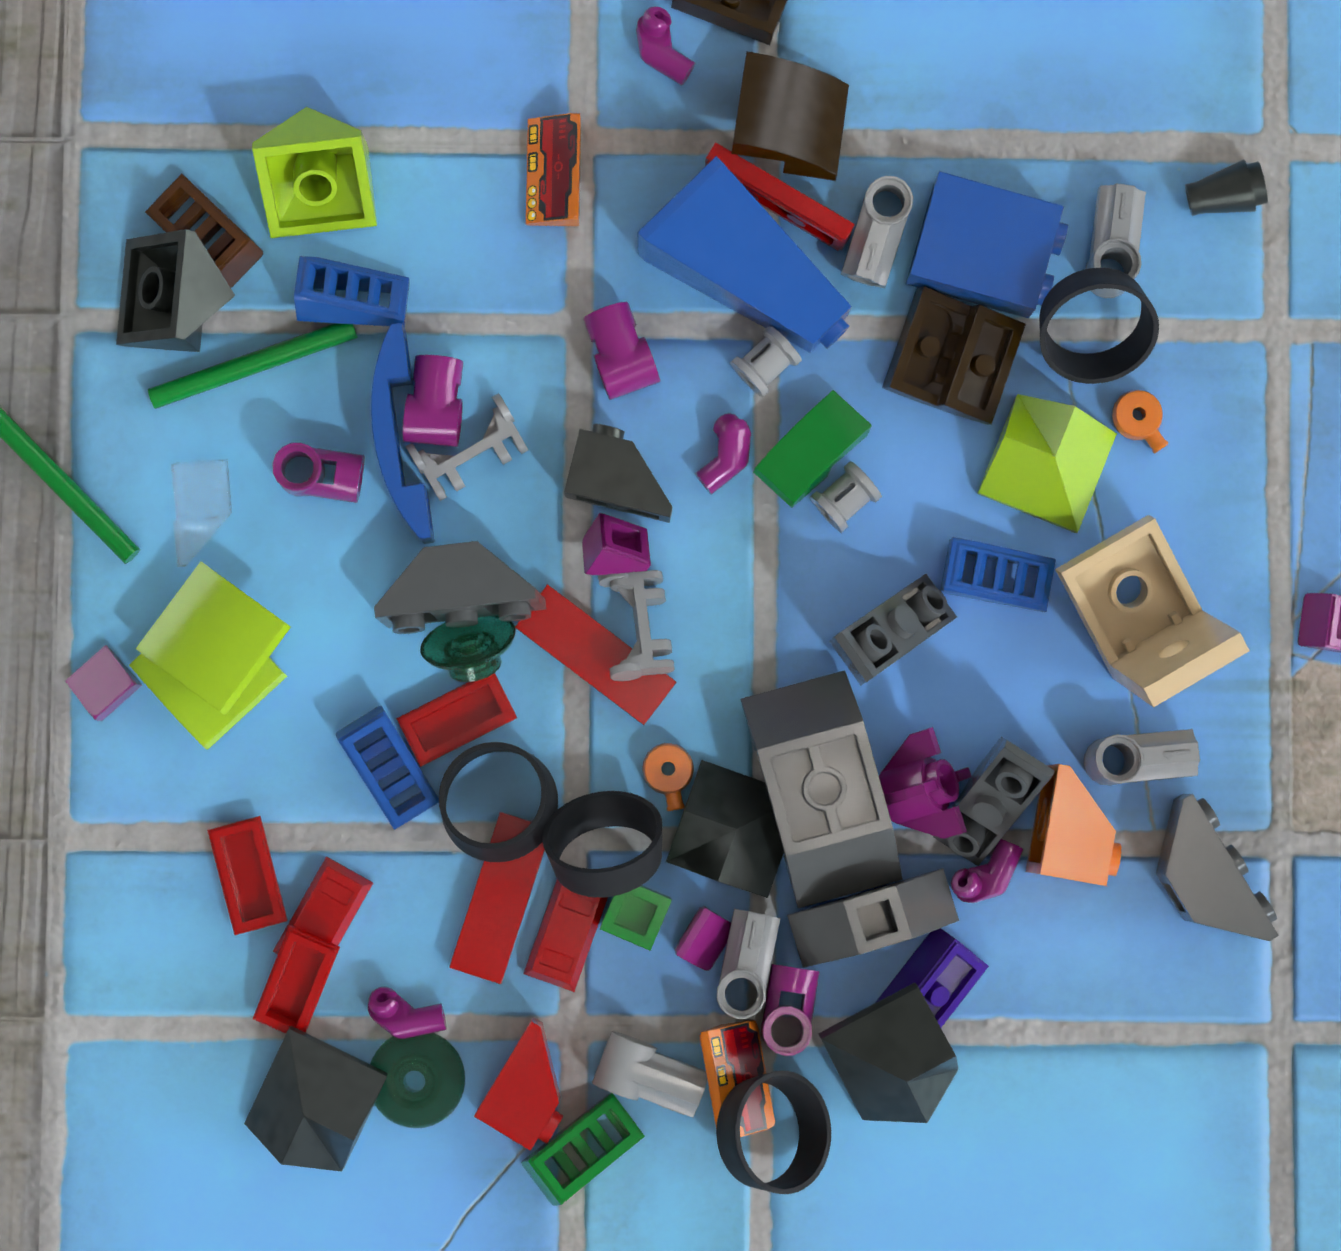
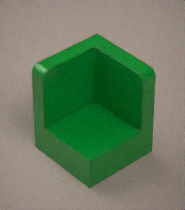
[600,885,672,951]

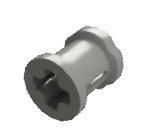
[730,326,802,397]
[810,461,882,533]

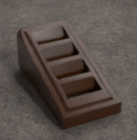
[145,173,263,288]

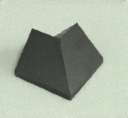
[116,229,235,352]
[666,760,784,898]
[818,982,958,1123]
[244,1026,389,1172]

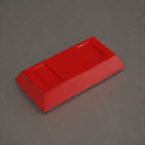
[396,670,517,767]
[207,816,288,935]
[272,856,373,954]
[523,879,608,992]
[253,925,340,1034]

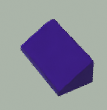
[874,928,989,1028]

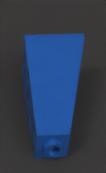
[637,156,852,353]

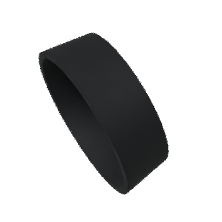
[1039,268,1159,384]
[439,742,558,862]
[542,791,663,897]
[716,1070,831,1194]

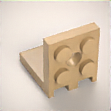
[1055,515,1249,708]

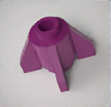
[879,727,972,839]

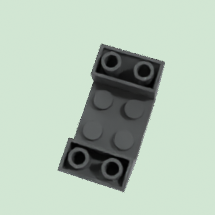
[740,670,903,908]

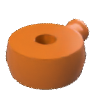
[1112,390,1168,453]
[642,743,694,811]

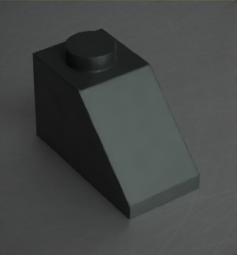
[564,424,673,523]

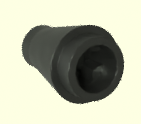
[1185,159,1268,216]

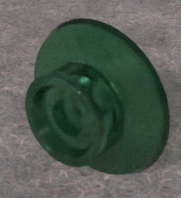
[420,615,516,682]
[370,1033,465,1128]

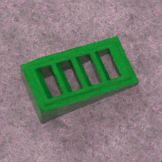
[521,1093,645,1206]

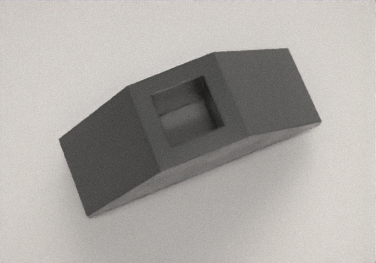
[374,541,546,634]
[829,574,957,686]
[933,736,1054,866]
[1156,794,1279,941]
[787,868,959,968]

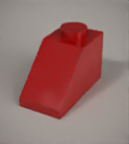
[474,1017,564,1151]

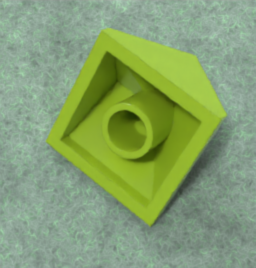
[252,107,377,238]
[977,394,1117,533]

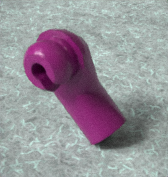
[636,6,695,86]
[695,413,751,495]
[951,839,1024,903]
[368,987,447,1039]

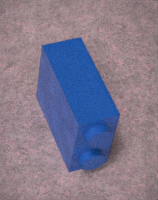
[906,171,1068,319]

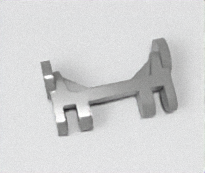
[405,393,529,501]
[598,570,675,681]

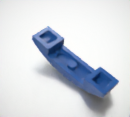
[371,323,435,544]

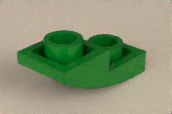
[753,390,872,508]

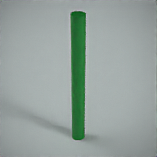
[148,323,358,409]
[0,407,140,564]

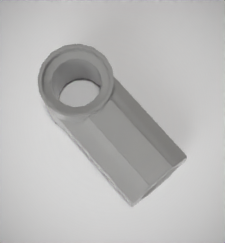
[841,176,913,288]
[1085,183,1146,298]
[1084,729,1200,786]
[717,909,781,1019]
[592,1031,707,1118]

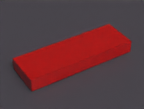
[705,142,855,251]
[515,584,677,725]
[449,812,545,984]

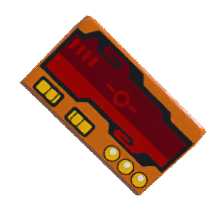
[526,113,581,226]
[699,1020,775,1137]

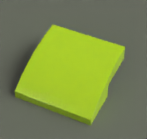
[135,561,291,716]
[129,653,287,750]

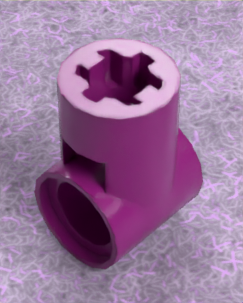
[583,302,660,400]
[403,355,463,447]
[273,443,365,503]
[761,964,820,1056]

